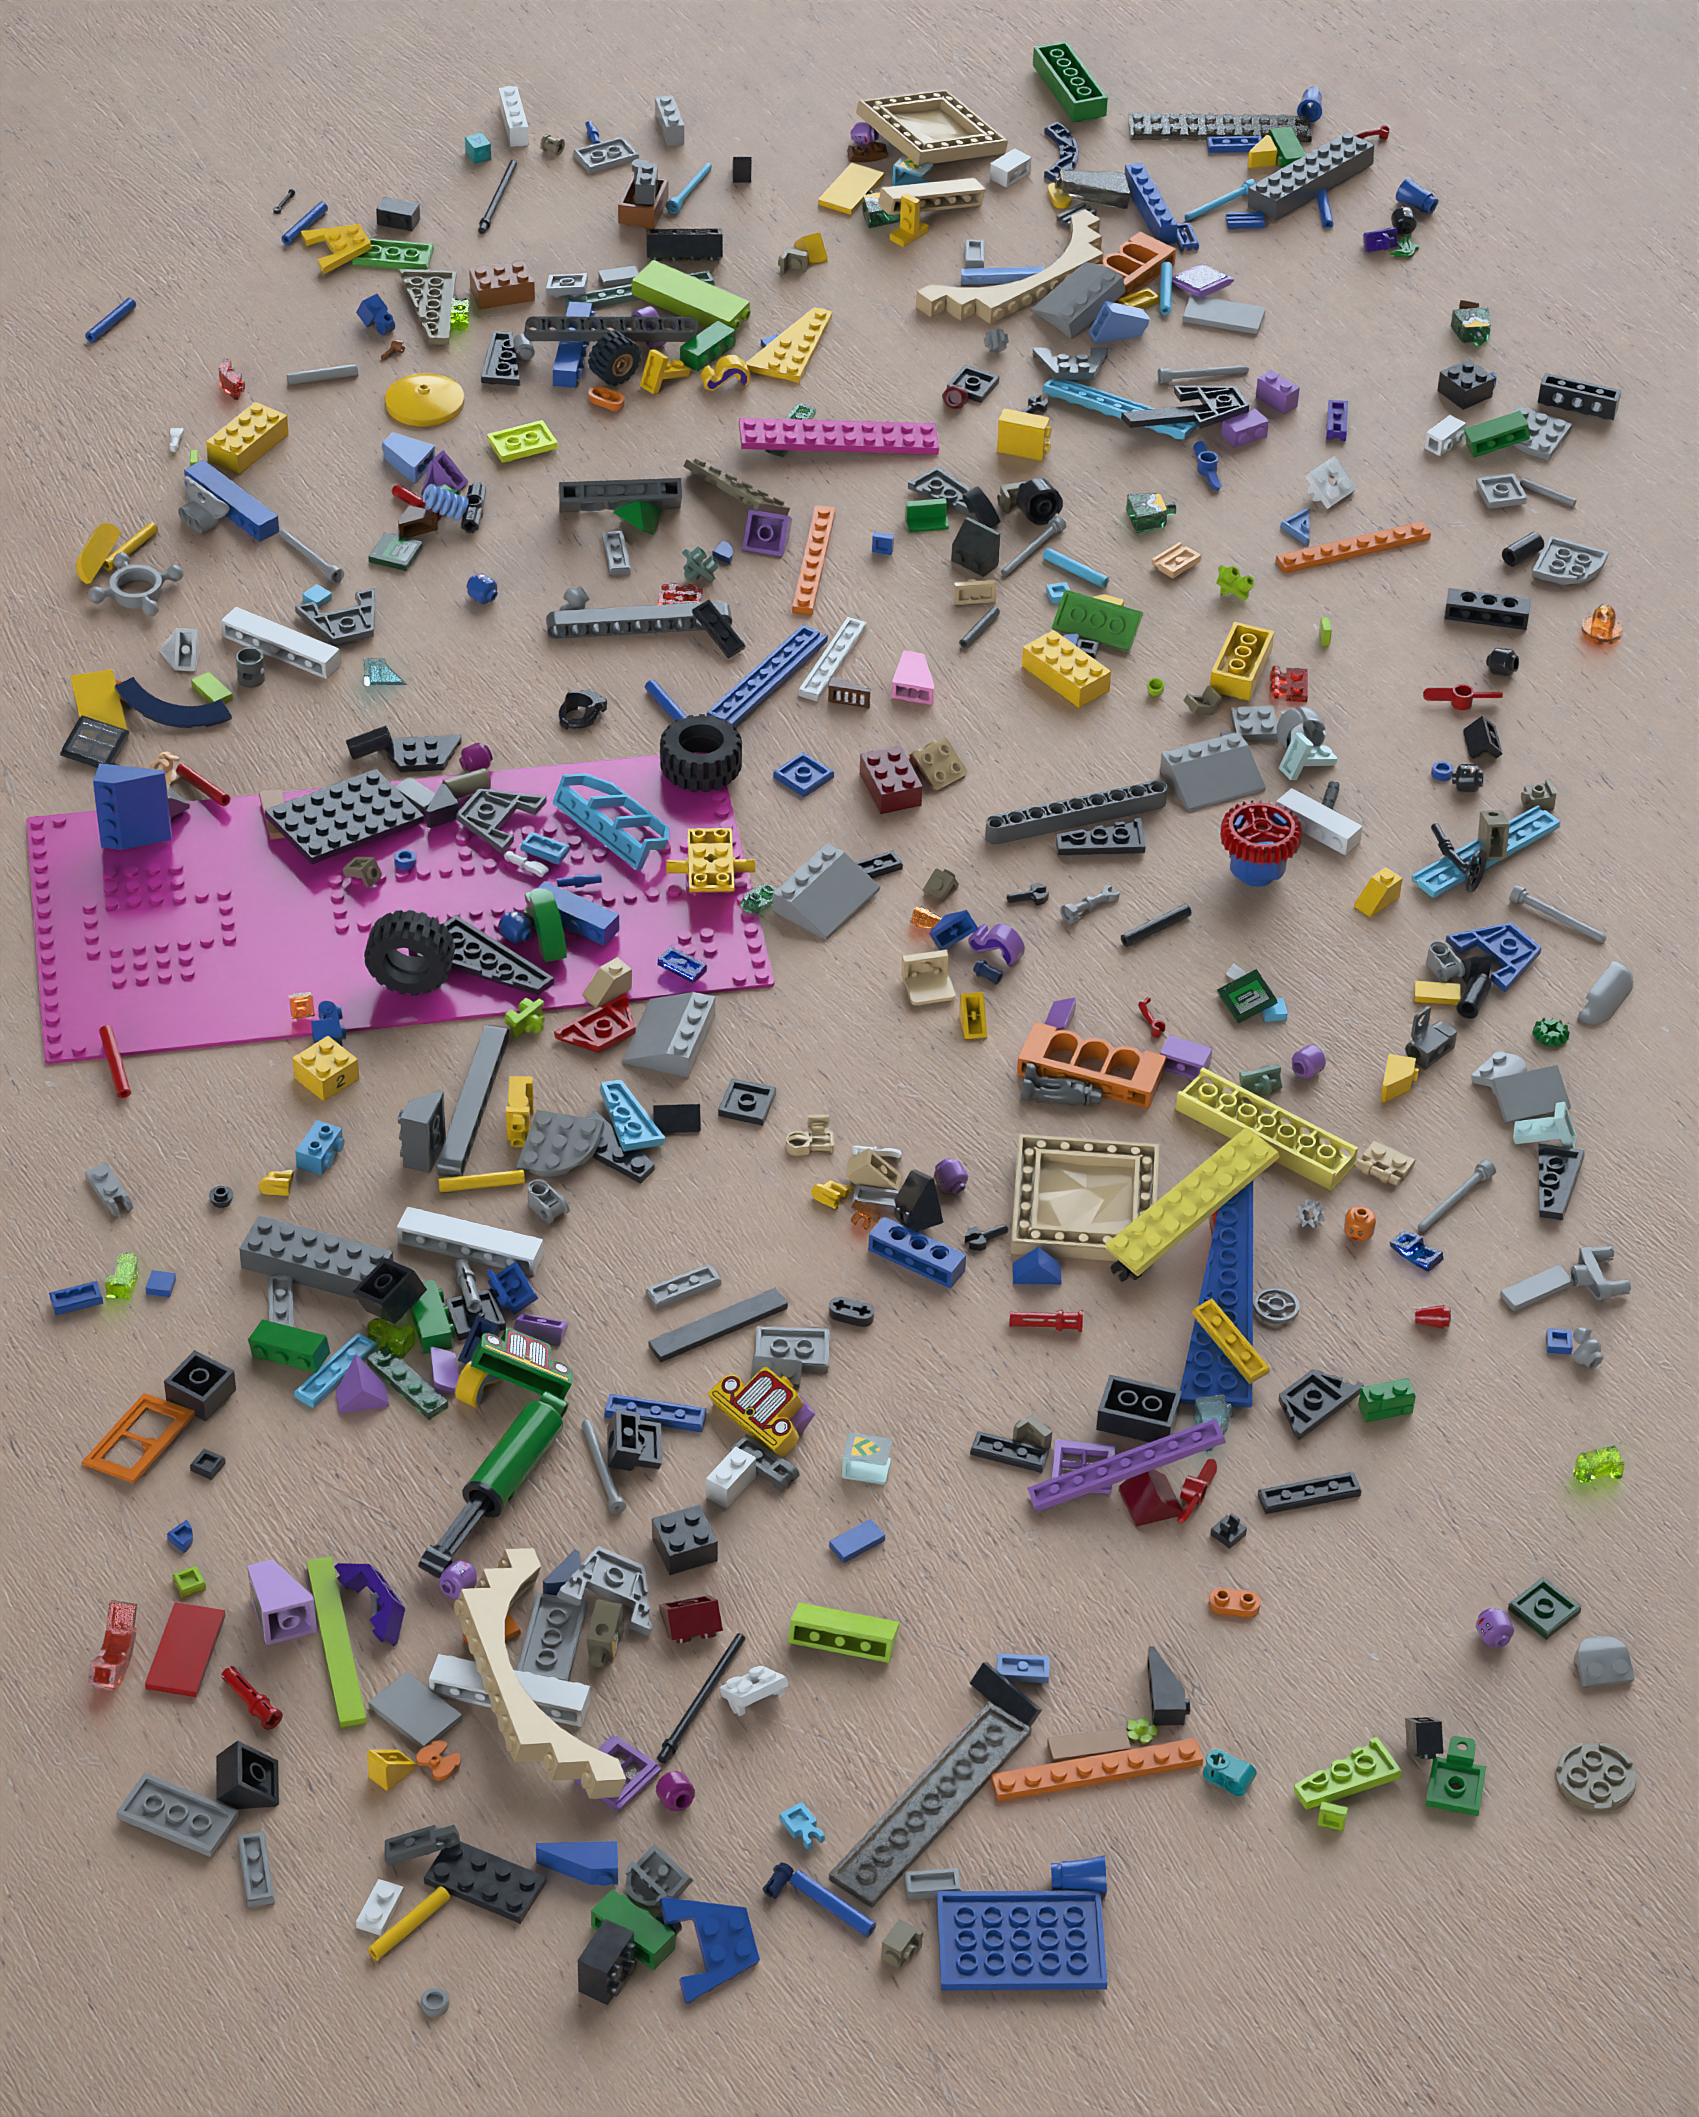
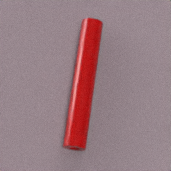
[176,764,230,806]
[99,1025,131,1098]

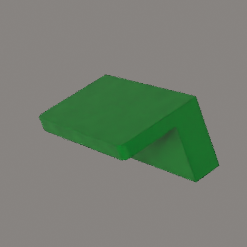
[905,498,949,532]

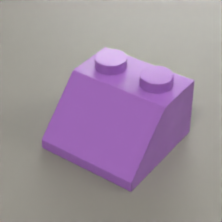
[742,510,792,556]

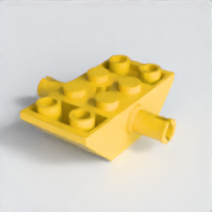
[666,828,755,893]

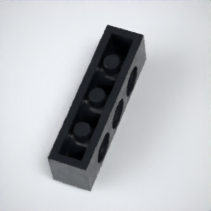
[1537,373,1621,420]
[1444,588,1531,630]

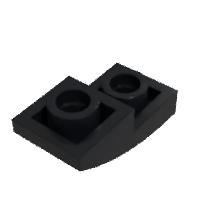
[962,486,1001,528]

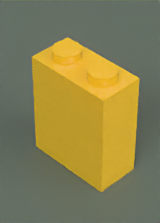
[997,408,1052,461]

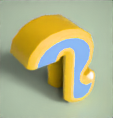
[455,1361,503,1408]

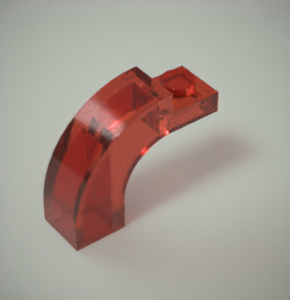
[88,1600,138,1691]

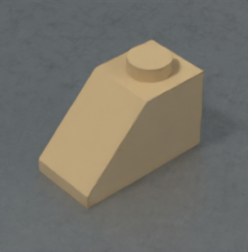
[582,957,632,1008]
[846,1148,901,1191]

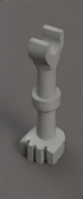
[1060,885,1120,926]

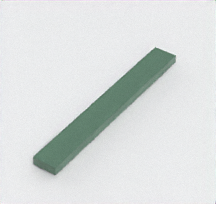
[563,271,715,309]

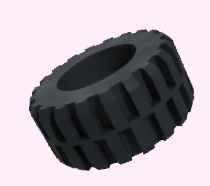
[660,714,742,792]
[364,910,455,995]

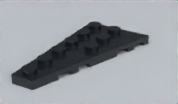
[408,915,554,996]

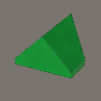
[614,501,661,535]

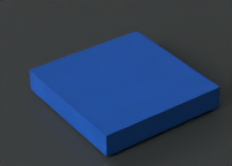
[773,752,834,797]

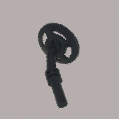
[1431,823,1486,892]

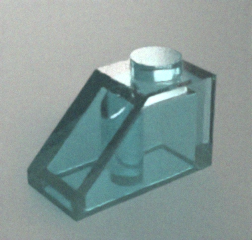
[1193,1394,1233,1452]

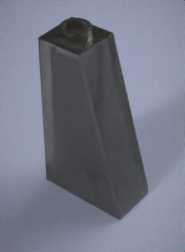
[1055,170,1130,209]

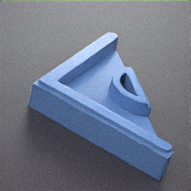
[1280,508,1309,546]

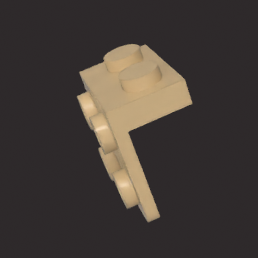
[908,737,967,791]
[902,950,955,1005]

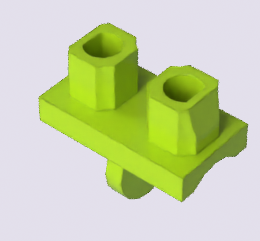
[1216,565,1254,601]
[504,998,545,1039]

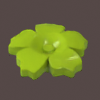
[1127,1716,1158,1745]

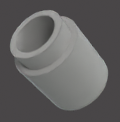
[513,334,535,361]

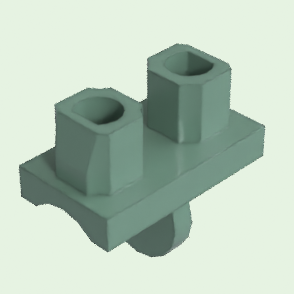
[682,546,720,582]
[1239,1065,1282,1095]

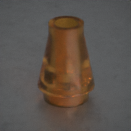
[910,906,942,929]

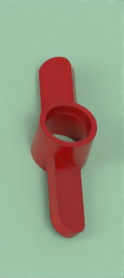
[1423,684,1503,710]
[1177,1459,1217,1524]

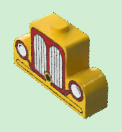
[707,1367,803,1458]

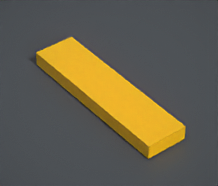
[1192,1298,1270,1384]

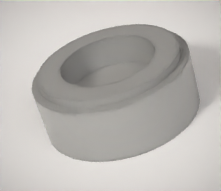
[421,1988,449,2017]

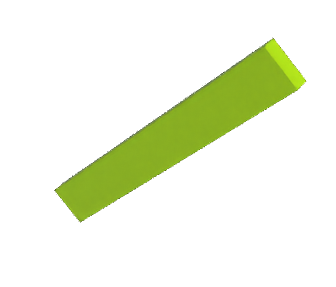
[306,1556,366,1728]

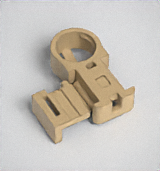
[786,1115,834,1156]

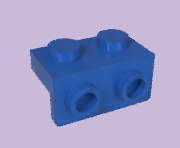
[487,1261,539,1315]

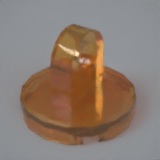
[1581,604,1623,645]

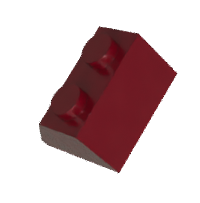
[659,1595,723,1643]

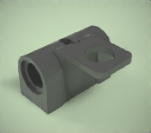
[1405,1006,1457,1070]

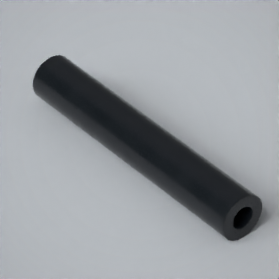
[1121,904,1192,947]

